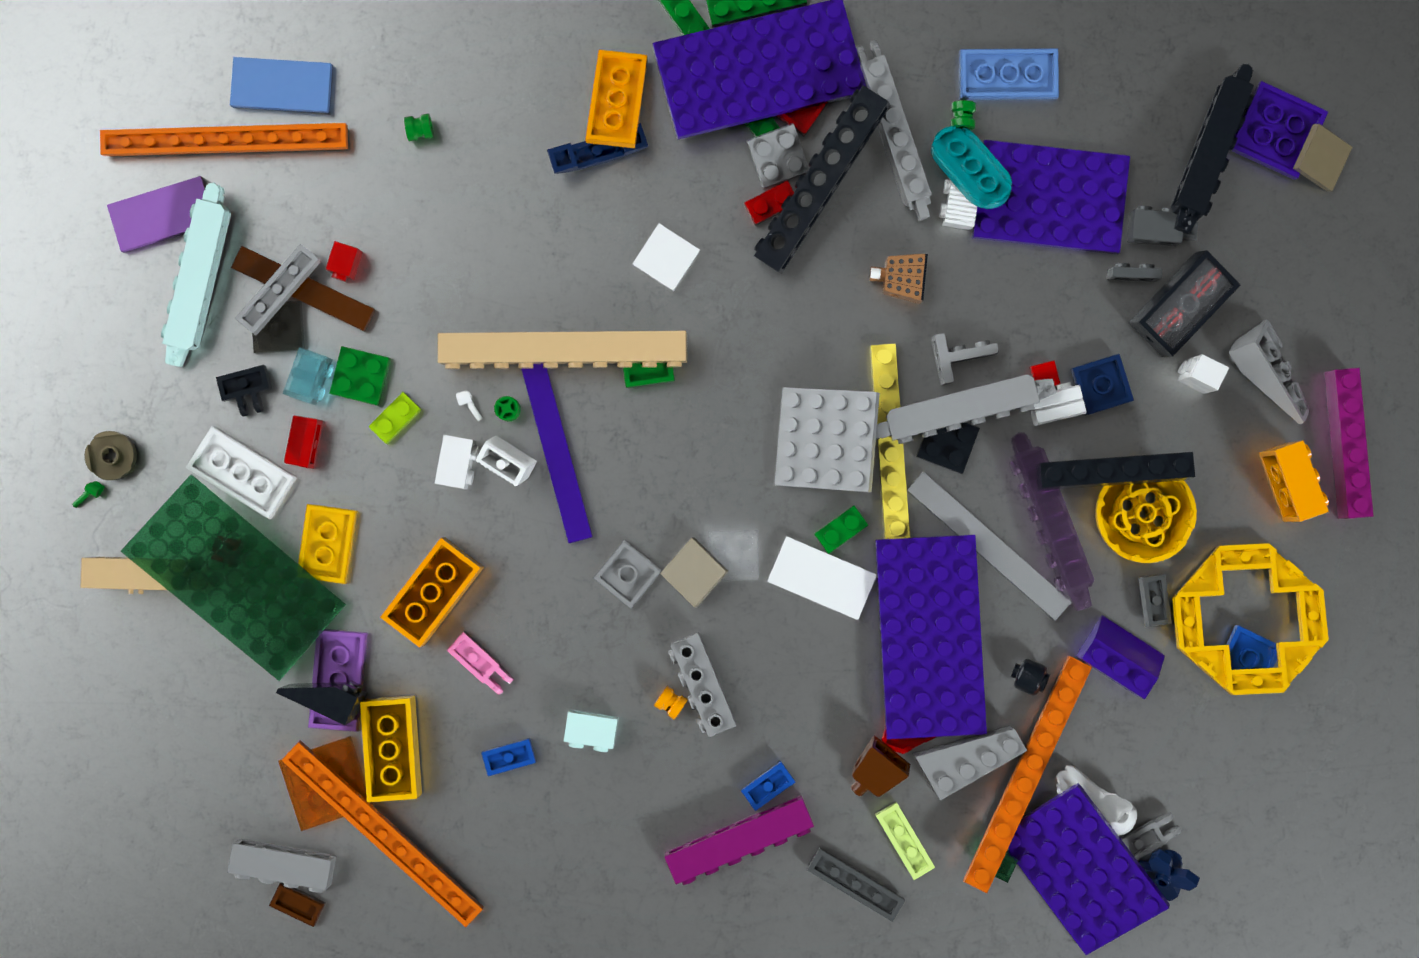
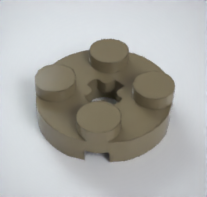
[84,431,137,480]

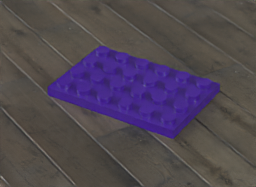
[972,140,1130,254]
[1007,783,1170,955]

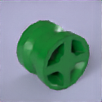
[494,396,521,422]

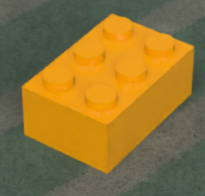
[1259,440,1329,522]

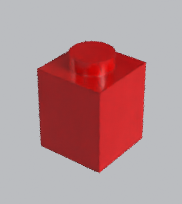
[326,241,363,282]

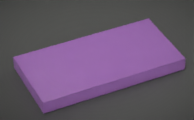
[107,176,206,253]
[308,628,368,732]

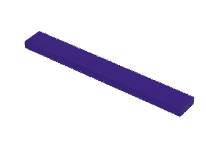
[521,364,593,543]

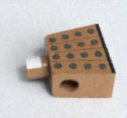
[869,254,928,304]

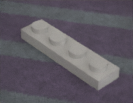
[235,244,321,336]

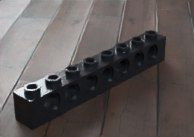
[754,85,891,274]

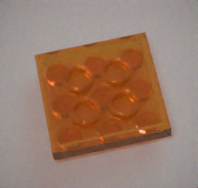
[278,736,374,831]

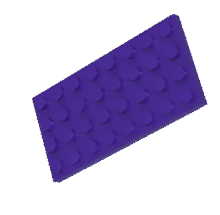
[652,0,867,140]
[875,535,987,739]

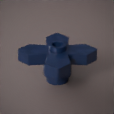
[1138,849,1200,901]

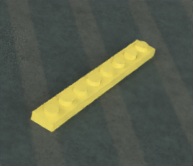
[870,344,910,539]

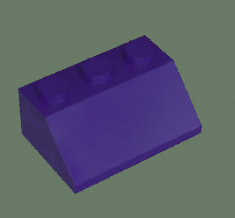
[1075,615,1165,699]

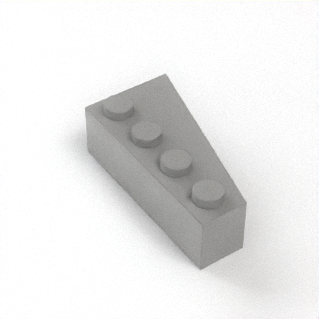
[912,725,1027,801]

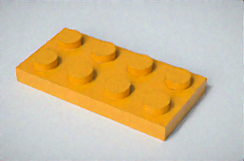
[585,50,648,148]

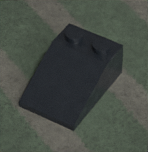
[276,681,368,725]

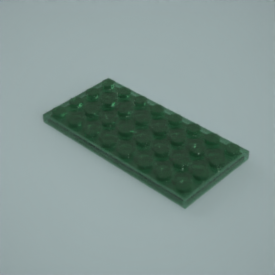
[121,474,346,681]

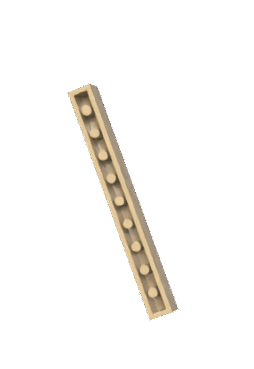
[438,331,687,369]

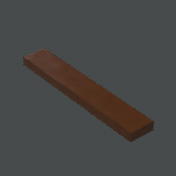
[231,246,375,332]

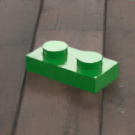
[814,505,868,554]

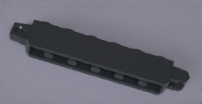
[1170,64,1254,234]

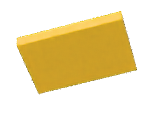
[296,504,357,584]

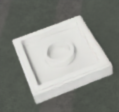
[632,223,700,292]

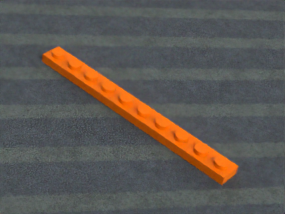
[100,123,348,156]
[963,656,1092,893]
[281,740,484,927]

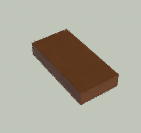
[269,883,326,927]

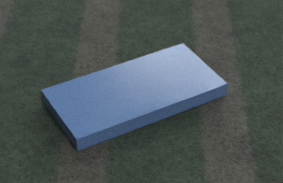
[959,48,1059,100]
[230,57,333,114]

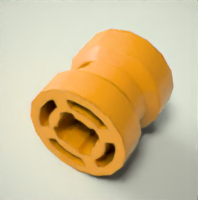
[654,685,688,720]

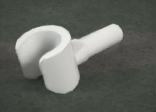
[456,390,483,421]

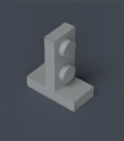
[932,333,999,385]

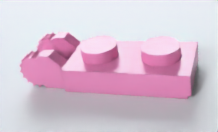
[447,631,514,695]

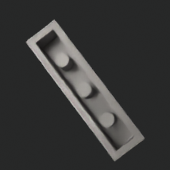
[227,839,336,893]

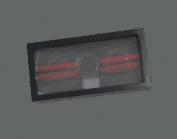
[1129,250,1241,357]

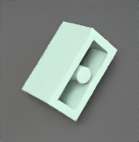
[564,709,619,752]

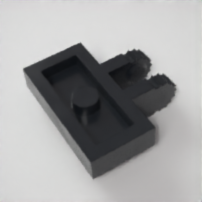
[216,365,272,417]

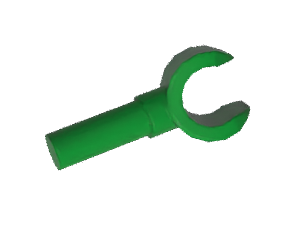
[72,481,105,508]

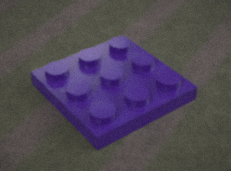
[1232,81,1328,180]

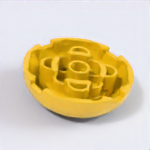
[1095,480,1197,563]

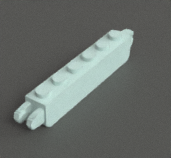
[161,182,231,367]

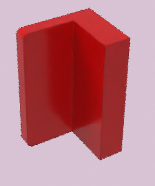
[284,415,323,469]

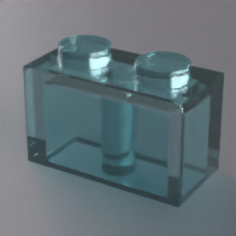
[283,347,334,405]

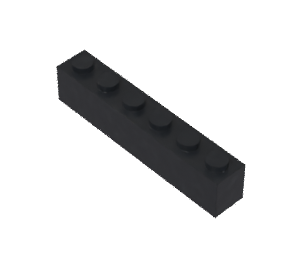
[1036,452,1195,491]

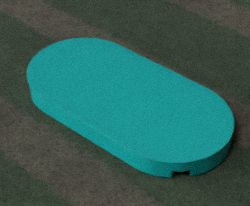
[931,126,1012,209]

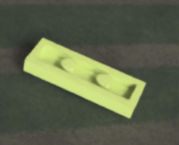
[875,802,935,880]

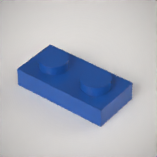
[481,738,537,776]
[741,761,795,811]

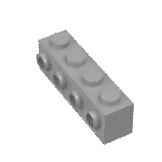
[668,633,736,737]

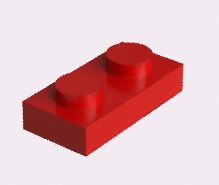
[744,180,794,226]

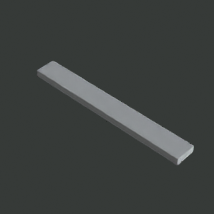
[907,472,1071,621]

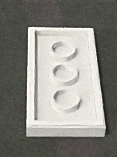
[186,426,297,519]
[767,536,877,620]

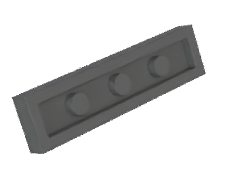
[807,847,905,922]

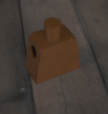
[851,735,911,797]

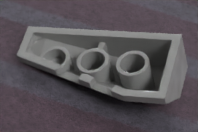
[1229,319,1310,424]

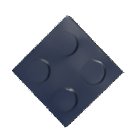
[1070,354,1134,416]

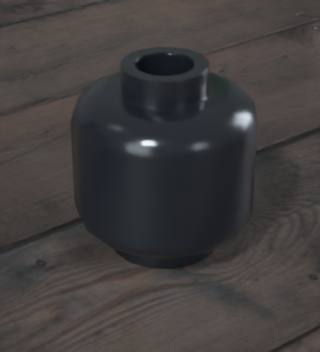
[1011,659,1050,695]

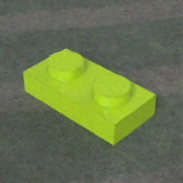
[368,392,422,444]

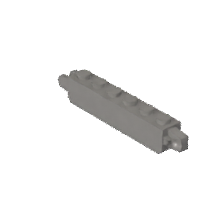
[856,40,932,221]
[876,374,1056,444]

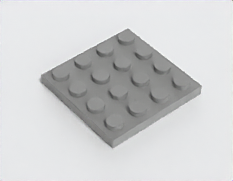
[775,387,880,493]

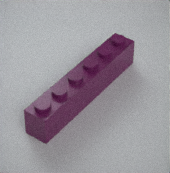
[1324,368,1374,519]
[664,795,814,885]

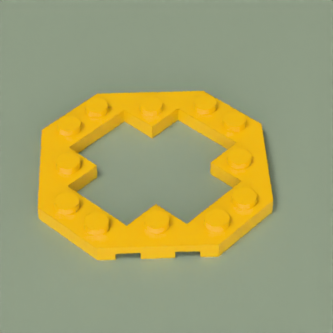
[1172,543,1329,695]

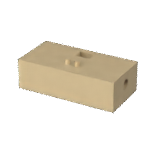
[80,557,197,594]

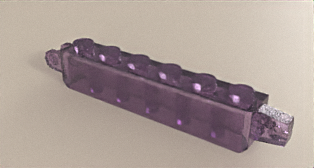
[1009,432,1094,611]

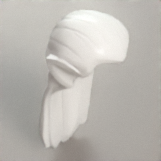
[1056,765,1137,836]

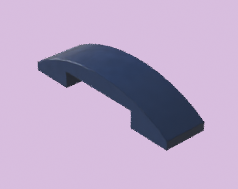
[547,123,648,174]

